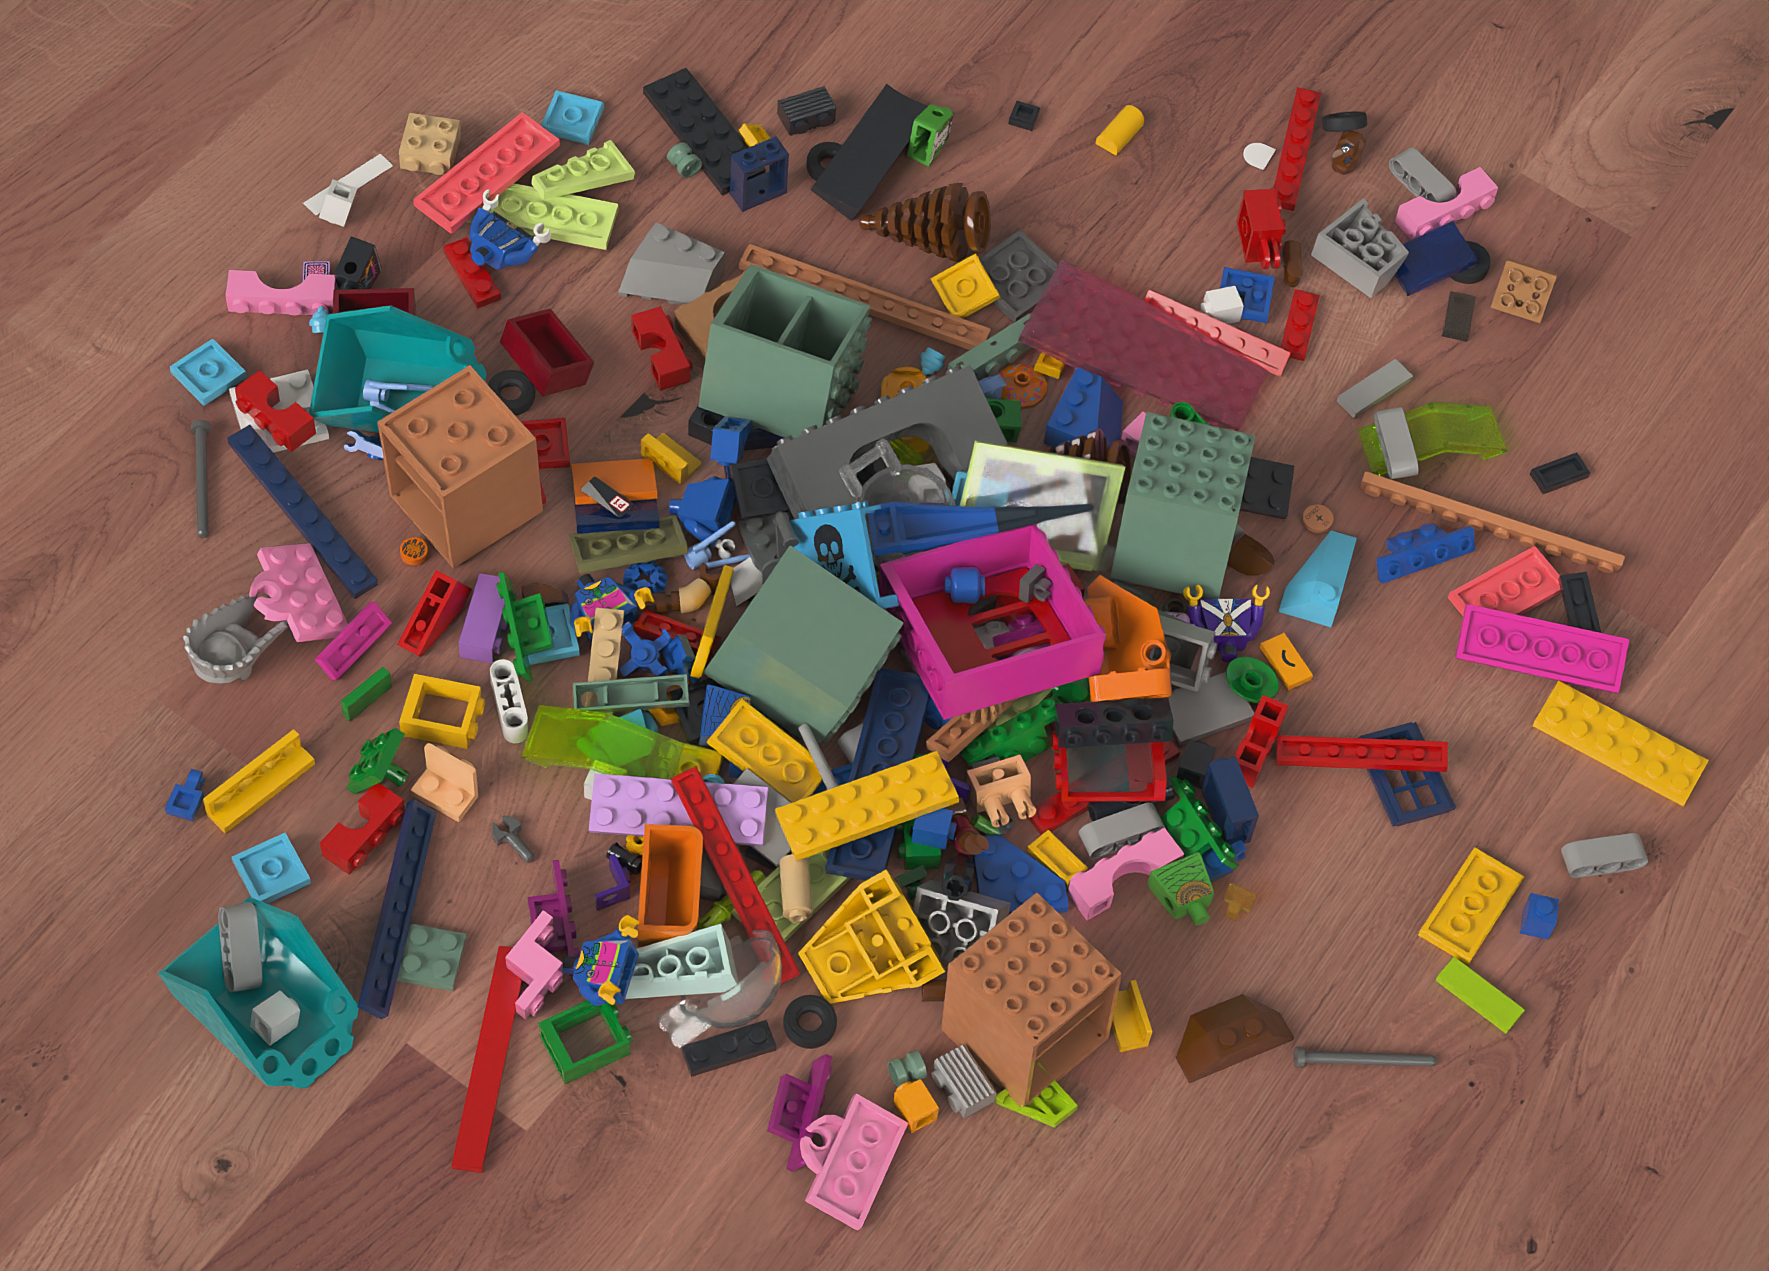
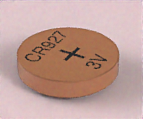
[1302,504,1334,533]

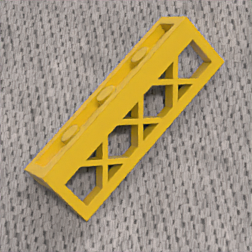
[203,729,315,834]

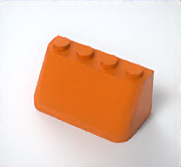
[637,824,703,948]

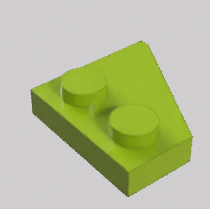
[995,1062,1078,1128]

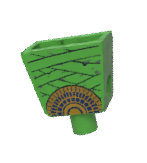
[1147,852,1214,926]

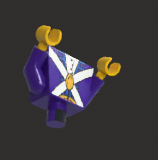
[1183,585,1270,662]

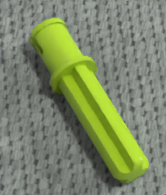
[697,870,766,930]

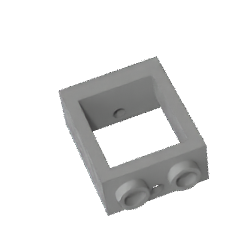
[1150,615,1217,692]

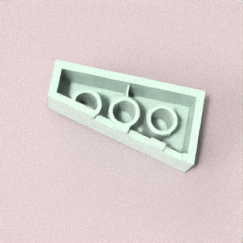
[625,924,740,999]

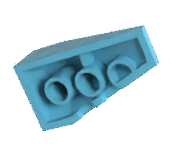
[1278,530,1357,627]

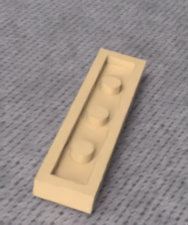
[584,608,624,721]

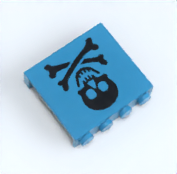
[789,501,899,609]

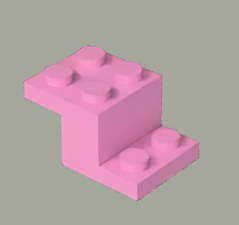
[506,910,563,1020]

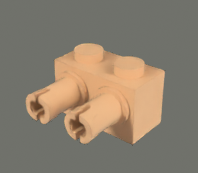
[967,755,1036,827]

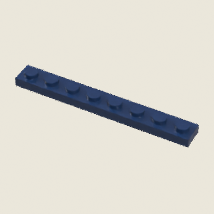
[227,425,378,599]
[357,799,437,1019]

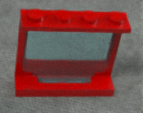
[1051,721,1167,801]

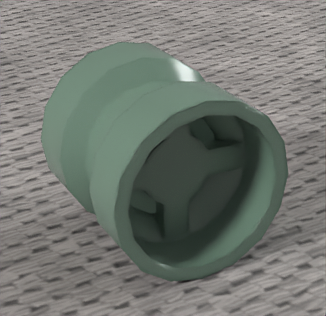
[667,142,702,178]
[887,1050,927,1088]

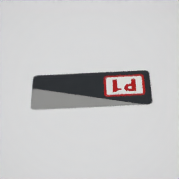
[581,477,634,517]

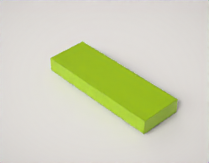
[1435,957,1525,1034]

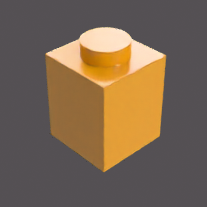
[893,1079,939,1133]

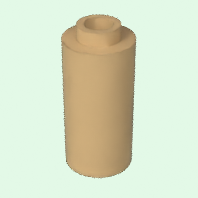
[779,854,812,923]

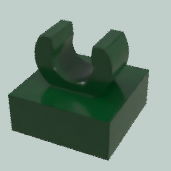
[894,865,928,900]

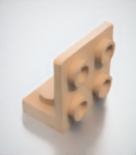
[410,743,478,822]

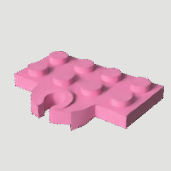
[249,543,348,642]
[800,1093,908,1230]

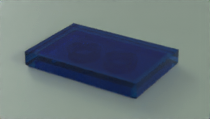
[1394,221,1477,296]
[574,495,660,534]

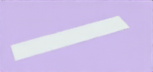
[303,154,393,215]

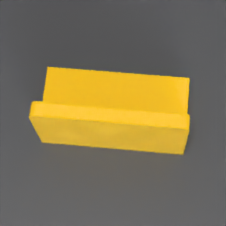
[641,433,702,485]
[1111,980,1152,1052]

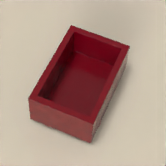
[333,288,416,316]
[500,308,594,397]

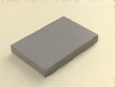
[1168,672,1254,747]
[734,768,791,868]

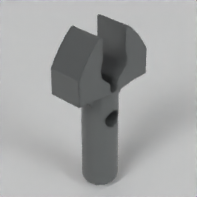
[492,816,535,863]

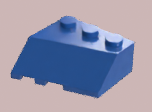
[1044,367,1123,450]

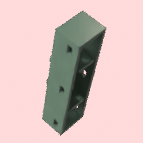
[948,313,1043,381]
[573,674,690,715]

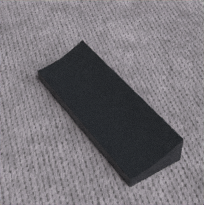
[810,84,928,220]

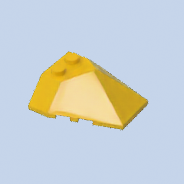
[798,869,945,1004]

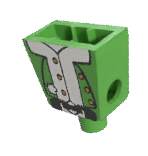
[907,104,953,167]

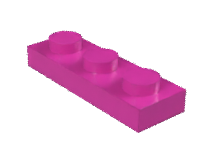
[315,602,392,680]

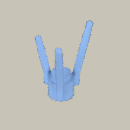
[363,379,433,413]
[683,521,750,570]

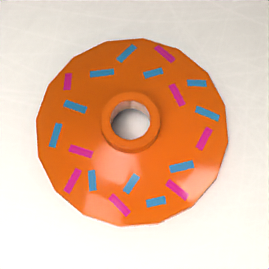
[1000,364,1047,409]

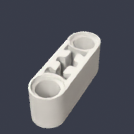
[490,659,528,743]

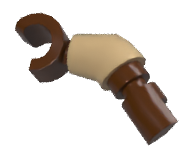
[645,563,730,614]

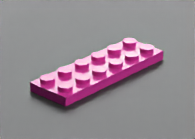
[1455,604,1629,694]

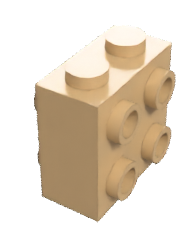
[399,113,461,175]

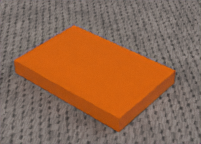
[571,458,658,505]

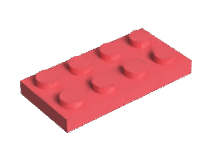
[1448,546,1561,616]

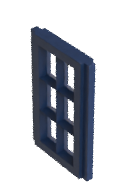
[1359,722,1456,827]

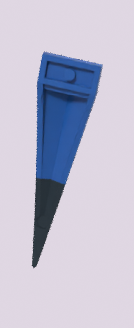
[868,502,1094,556]

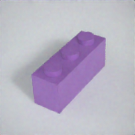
[459,573,516,664]

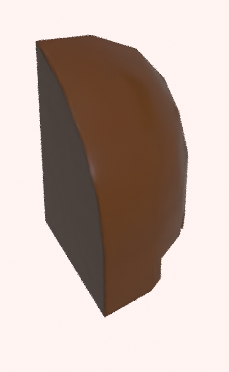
[1227,534,1275,576]

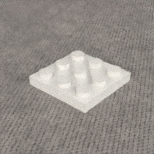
[229,370,329,453]

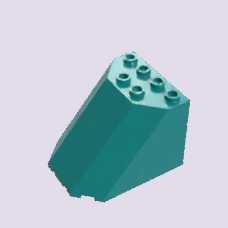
[309,306,487,433]
[157,897,359,1088]

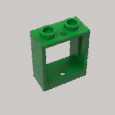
[538,1000,633,1084]

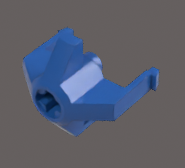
[619,622,672,678]

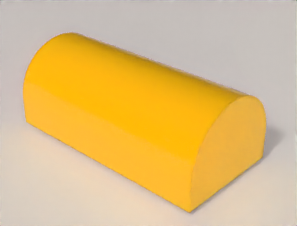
[1095,105,1144,156]

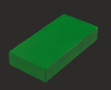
[341,667,392,721]

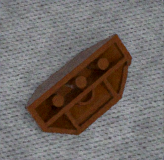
[1176,994,1294,1083]

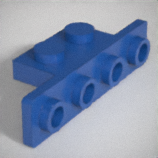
[1376,523,1475,583]

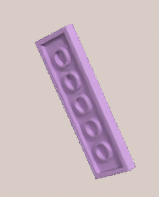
[589,774,769,846]

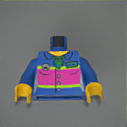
[570,574,654,643]
[563,915,640,1006]

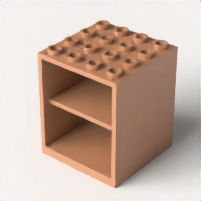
[378,365,543,569]
[941,893,1122,1107]

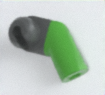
[971,814,1015,835]

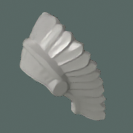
[183,594,289,684]

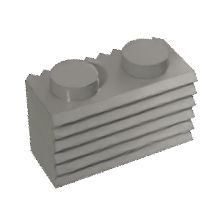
[931,1044,997,1119]

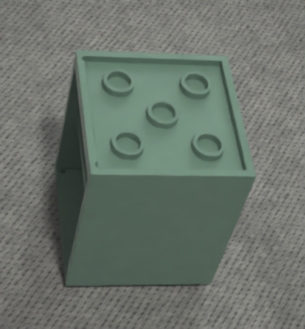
[698,264,872,439]
[1110,412,1255,599]
[703,546,903,745]

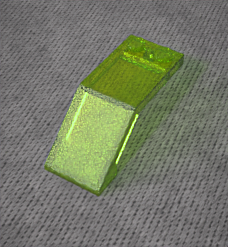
[1357,402,1508,476]
[521,705,685,779]

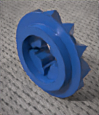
[623,560,667,593]

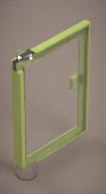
[960,441,1125,572]

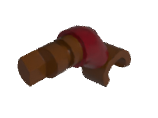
[943,797,989,855]

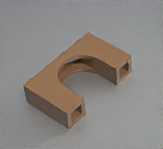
[675,264,765,362]

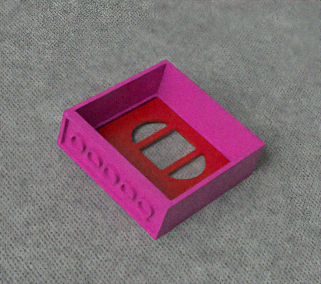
[879,524,1106,720]

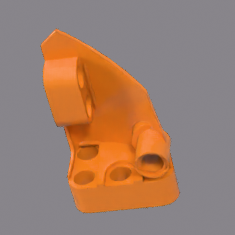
[1085,575,1172,702]

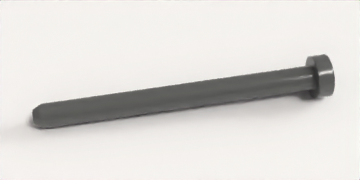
[191,420,210,538]
[1294,1046,1437,1068]

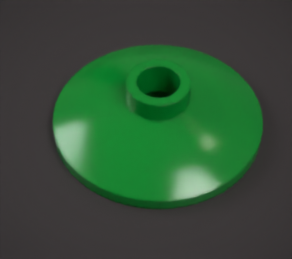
[1226,657,1279,703]

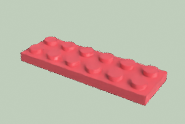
[413,112,560,234]

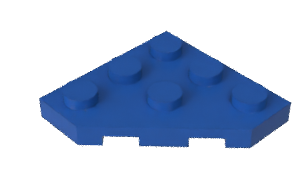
[972,835,1069,915]

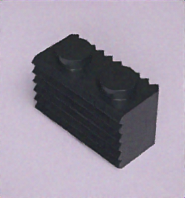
[777,86,836,136]

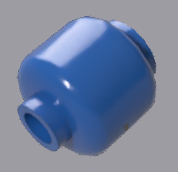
[945,567,985,603]

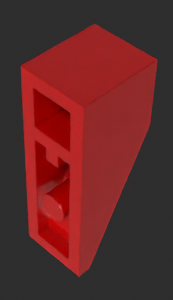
[397,570,472,657]

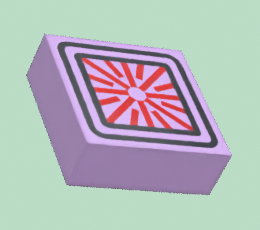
[303,261,331,281]

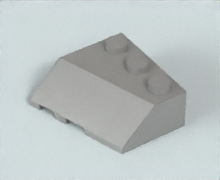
[1311,198,1409,298]
[618,222,725,305]
[913,880,1011,967]

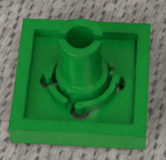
[346,728,409,794]

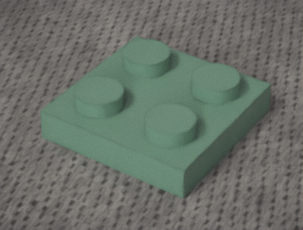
[397,924,467,991]

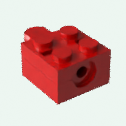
[1236,189,1286,270]

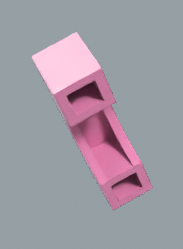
[1395,167,1498,242]
[226,270,338,316]
[1067,828,1184,920]

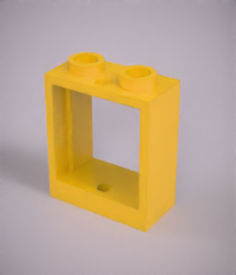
[399,674,485,749]

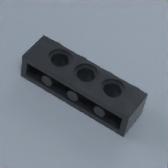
[1054,697,1174,748]

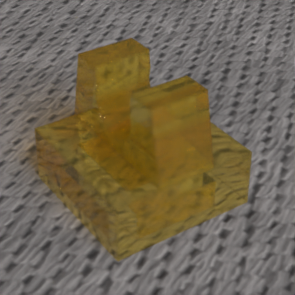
[1224,882,1257,921]

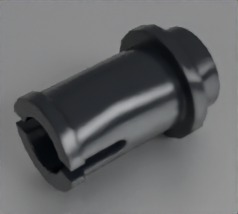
[606,842,642,875]

